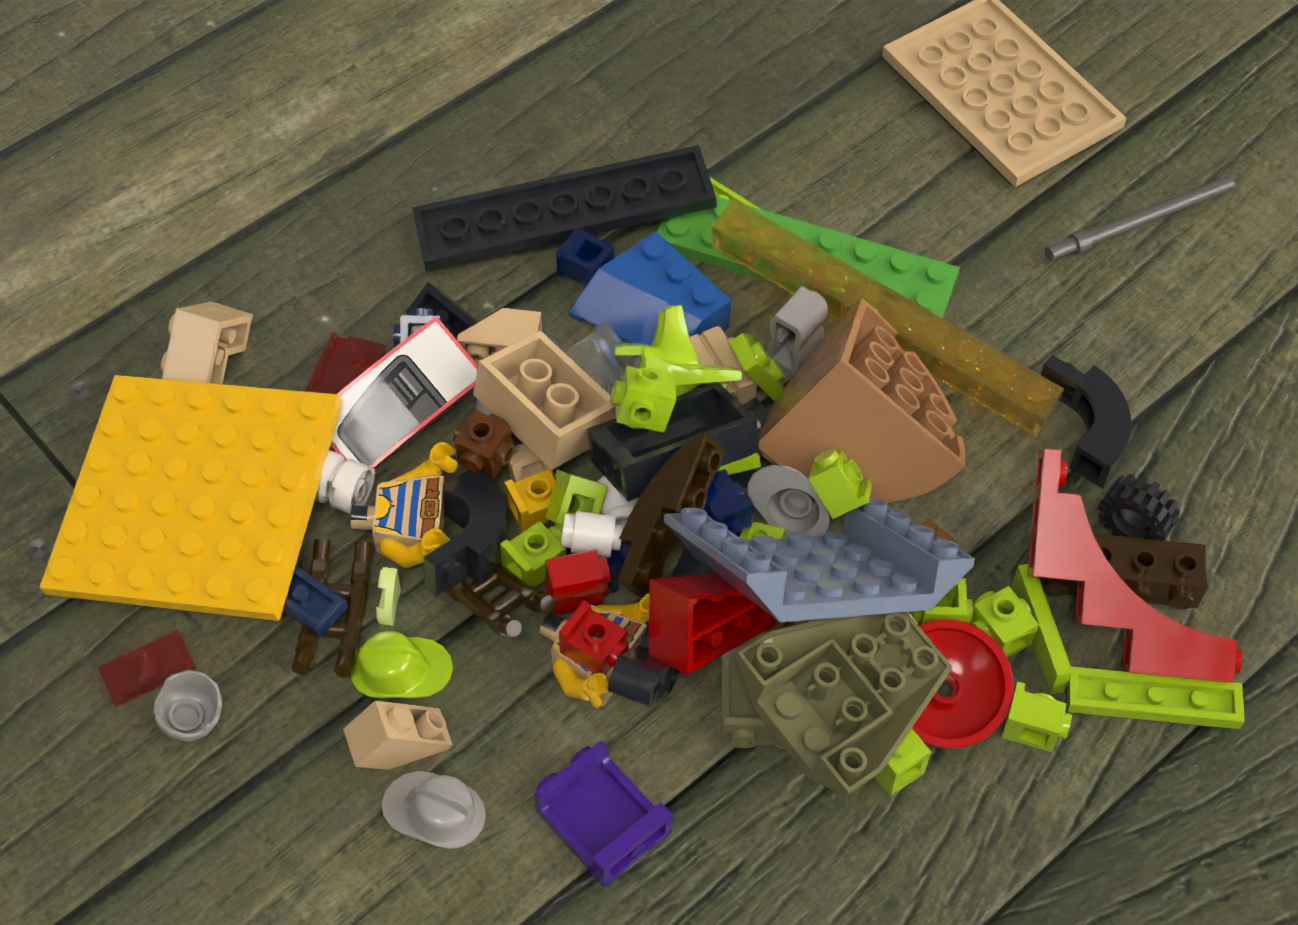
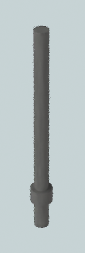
[1045,176,1235,261]

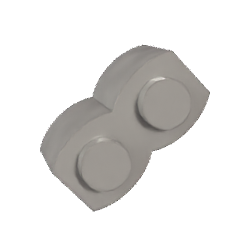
[767,286,828,375]

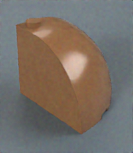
[758,298,966,503]

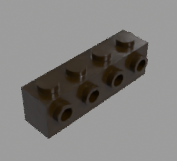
[1039,533,1208,609]

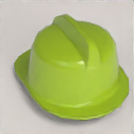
[351,631,453,699]

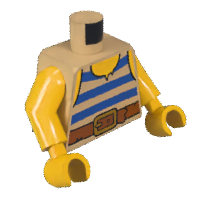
[351,442,457,568]
[539,593,650,708]

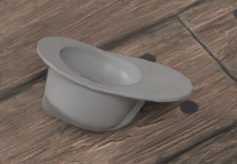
[748,465,830,538]
[382,771,486,849]

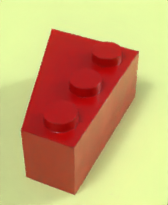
[649,573,774,675]

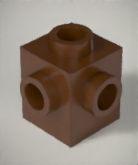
[453,410,515,481]

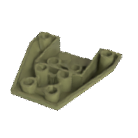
[735,612,953,796]

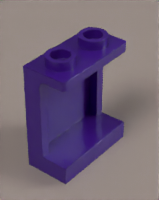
[534,741,673,887]

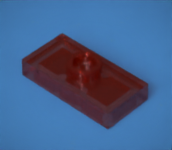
[97,630,196,707]

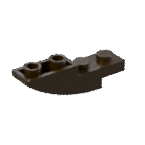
[617,431,724,597]

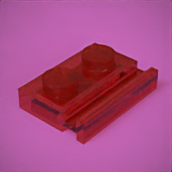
[304,332,386,394]

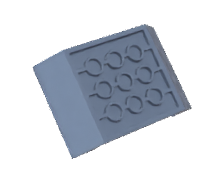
[664,498,975,622]

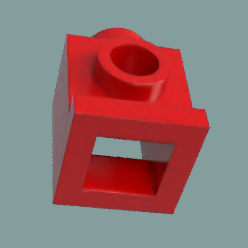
[559,601,629,675]

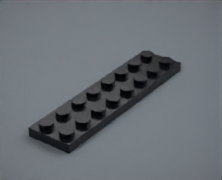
[412,145,717,271]

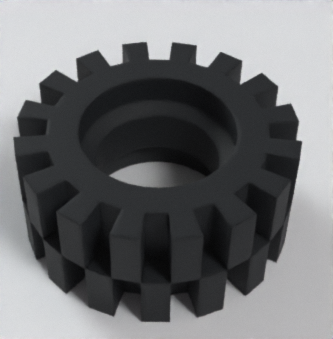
[1097,474,1180,540]

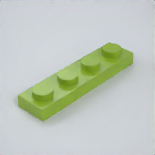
[1067,666,1245,729]

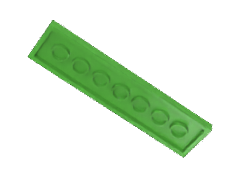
[657,196,960,332]

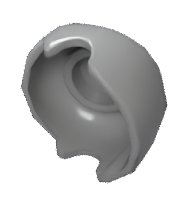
[153,670,222,742]

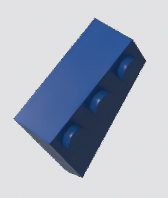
[569,232,731,345]

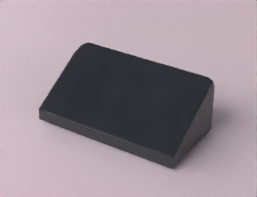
[405,282,480,340]

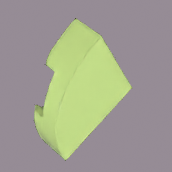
[376,567,401,626]

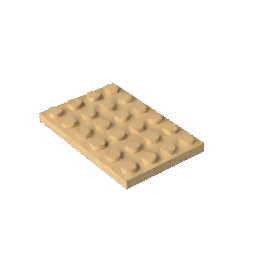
[882,0,1127,187]

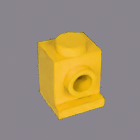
[504,469,557,533]

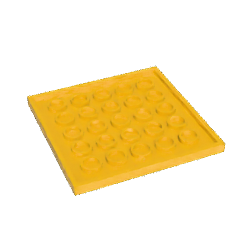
[39,375,343,621]

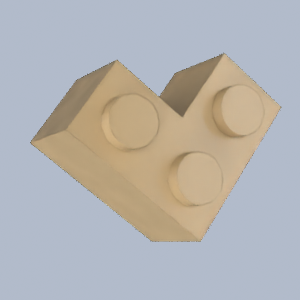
[161,302,253,384]

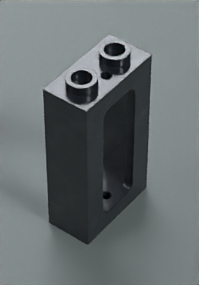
[587,383,761,502]

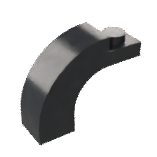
[1037,355,1131,489]
[424,470,507,596]

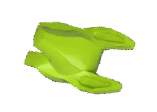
[613,305,742,396]

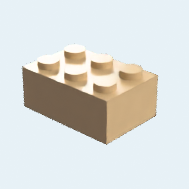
[473,330,616,470]

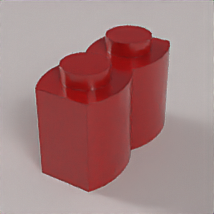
[544,549,611,615]

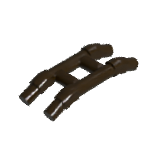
[292,539,372,678]
[445,564,556,637]

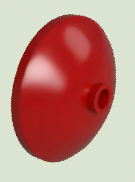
[912,620,1014,749]

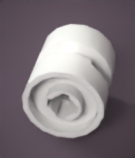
[315,450,375,515]

